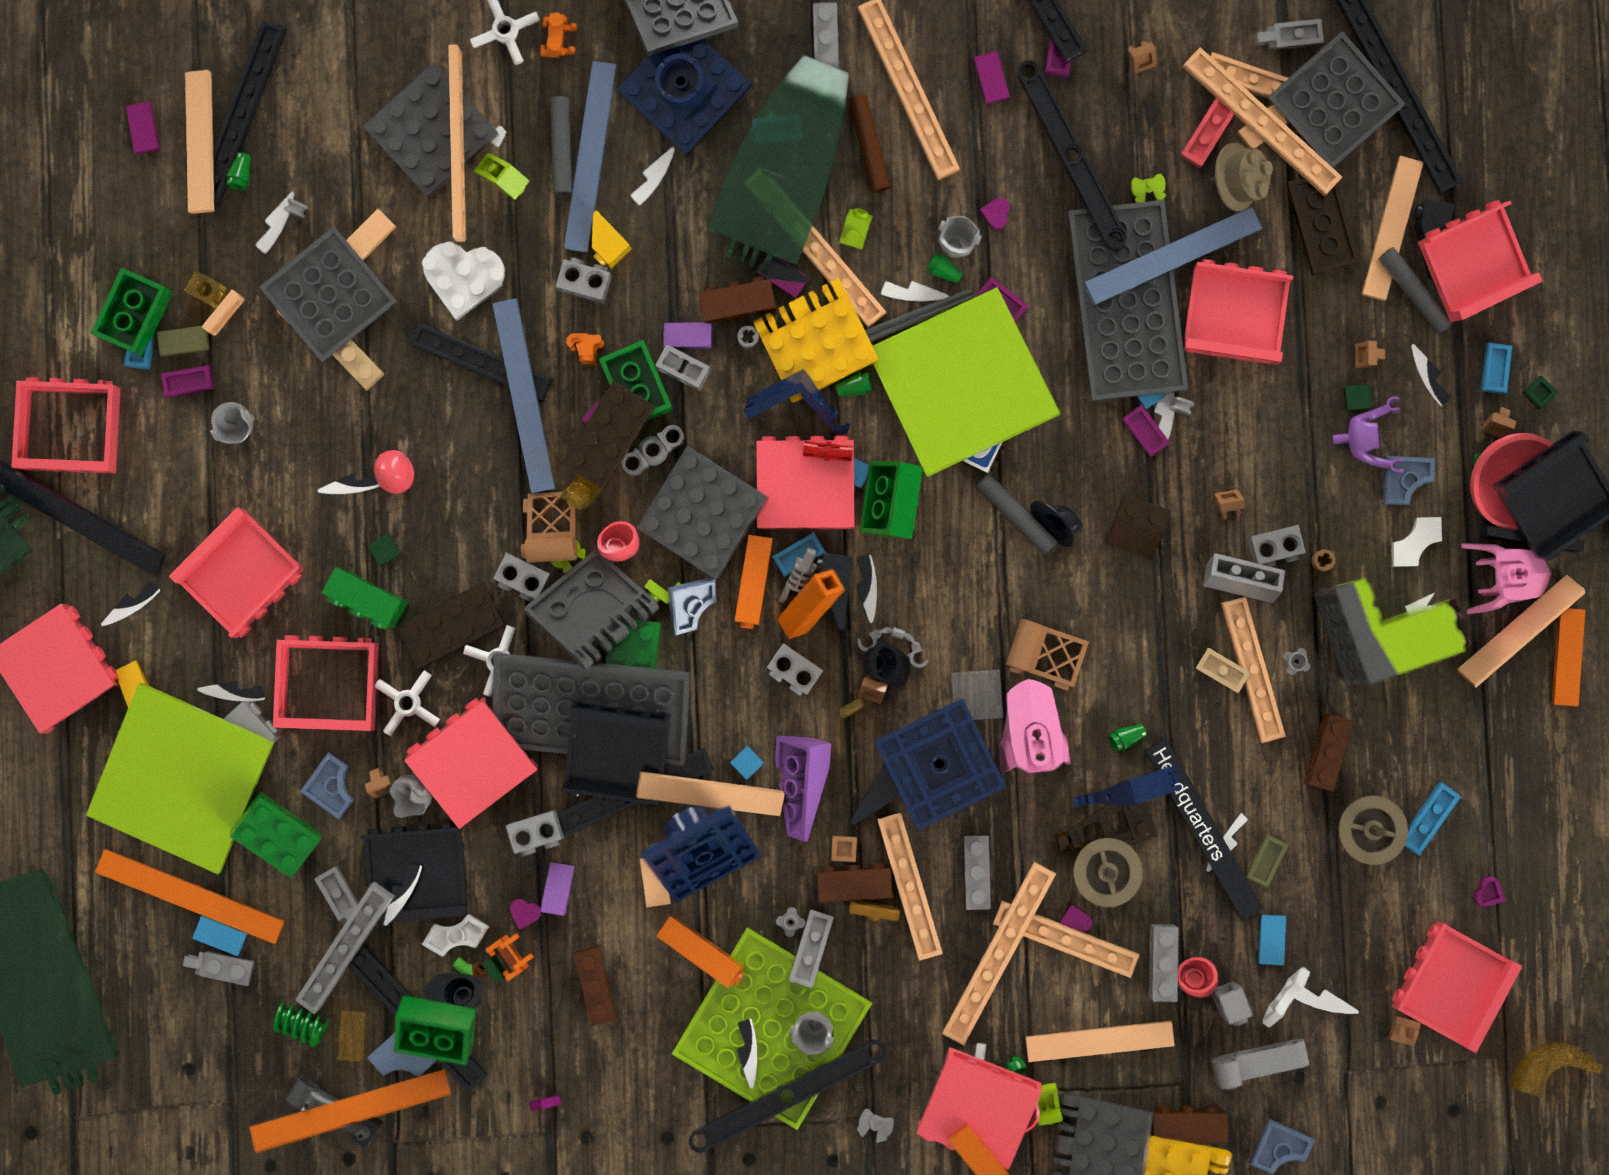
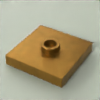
[849,900,900,921]

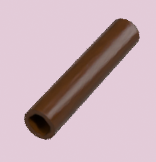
[848,95,891,193]

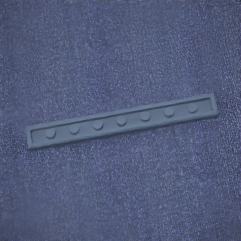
[564,61,617,254]
[1083,207,1262,306]
[492,298,556,493]

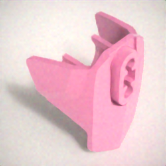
[1461,543,1551,614]
[999,679,1071,773]

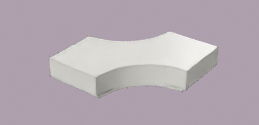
[1391,517,1442,567]
[422,914,490,957]
[1262,967,1310,1028]

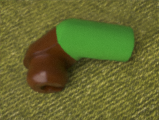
[452,957,488,978]

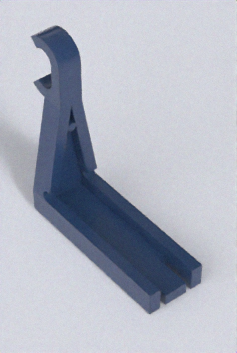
[744,369,850,435]
[1073,765,1182,807]

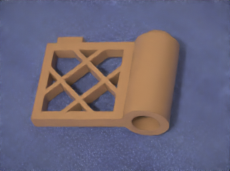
[521,491,578,563]
[1006,619,1089,691]

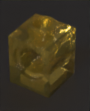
[184,270,227,309]

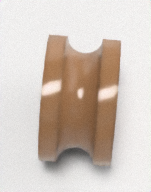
[1311,549,1336,572]

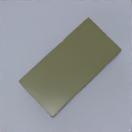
[157,326,210,357]
[1245,833,1289,888]

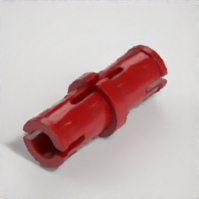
[803,441,853,462]

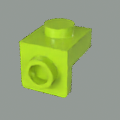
[839,208,873,250]
[644,579,681,605]
[1037,1083,1062,1125]

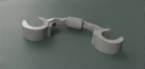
[857,627,929,668]

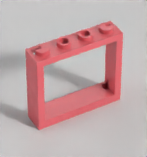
[11,377,121,474]
[273,635,379,731]

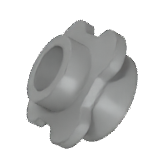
[1283,648,1310,675]
[776,907,805,937]

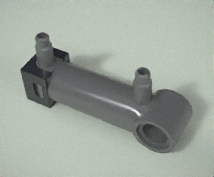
[286,1077,383,1148]

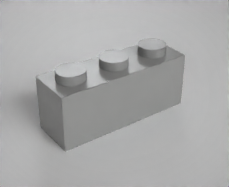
[1203,553,1285,603]
[1148,924,1178,1002]

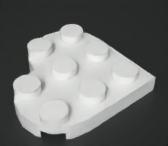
[422,242,505,320]

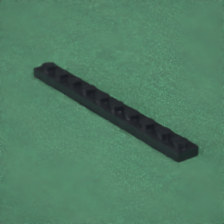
[1336,0,1463,195]

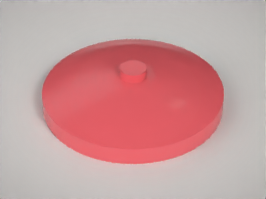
[1470,433,1553,530]

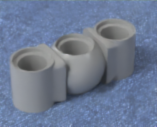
[621,425,685,476]

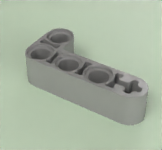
[1211,1039,1310,1089]

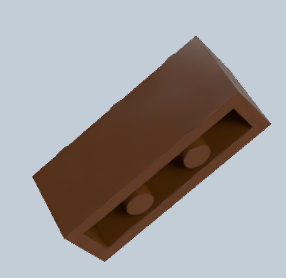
[699,277,776,324]
[1304,714,1353,792]
[817,863,892,902]
[574,945,618,1026]
[1150,1105,1228,1144]

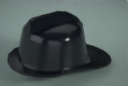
[1030,501,1083,547]
[859,641,910,687]
[425,973,483,1008]

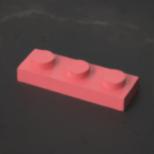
[1180,98,1234,168]

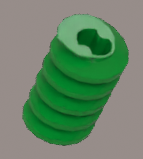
[273,1001,329,1047]

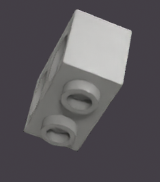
[555,258,612,304]
[655,344,711,392]
[1247,525,1306,567]
[493,553,552,602]
[767,643,823,696]
[506,810,564,856]
[1212,981,1253,1026]

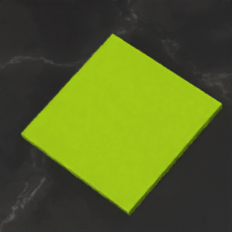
[873,287,1060,477]
[86,683,274,874]
[672,927,872,1130]

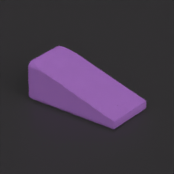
[663,322,712,349]
[540,862,575,916]

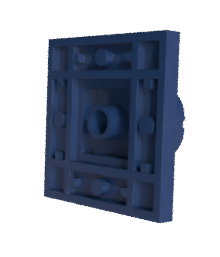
[617,39,752,156]
[874,698,1006,831]
[641,805,762,902]

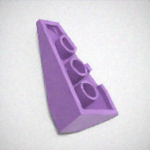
[775,736,831,842]

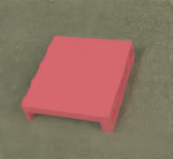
[1418,200,1542,322]
[1183,259,1294,365]
[757,436,854,530]
[169,507,305,638]
[0,604,120,734]
[404,697,538,829]
[1392,921,1522,1053]
[917,1047,1041,1170]

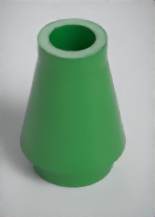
[225,152,251,191]
[926,252,963,284]
[835,371,873,397]
[1108,723,1147,753]

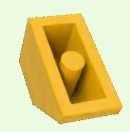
[592,210,632,269]

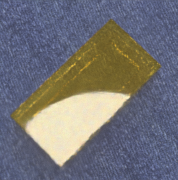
[838,698,864,718]
[338,1010,367,1061]

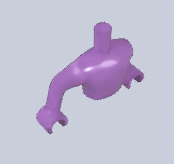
[1333,396,1404,475]

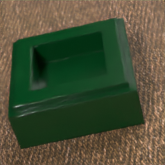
[1522,375,1558,410]
[1343,384,1372,411]
[367,533,402,567]
[482,955,506,984]

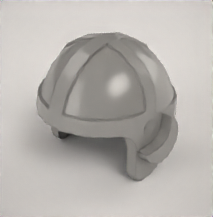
[938,216,982,258]
[210,402,255,444]
[390,775,432,818]
[789,1010,834,1055]

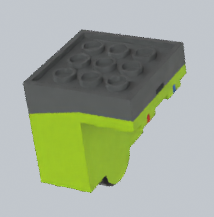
[1313,578,1472,685]

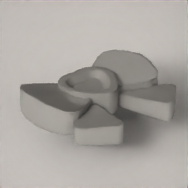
[857,1109,894,1143]

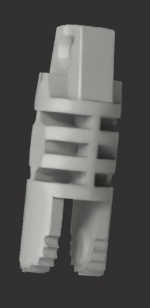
[779,547,817,603]

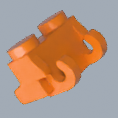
[540,13,577,58]
[566,333,605,366]
[485,933,534,982]

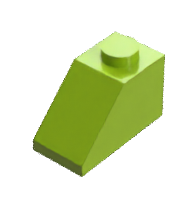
[474,152,529,200]

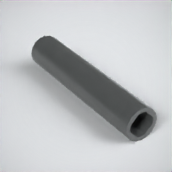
[550,96,572,196]
[1378,247,1453,334]
[976,473,1058,555]

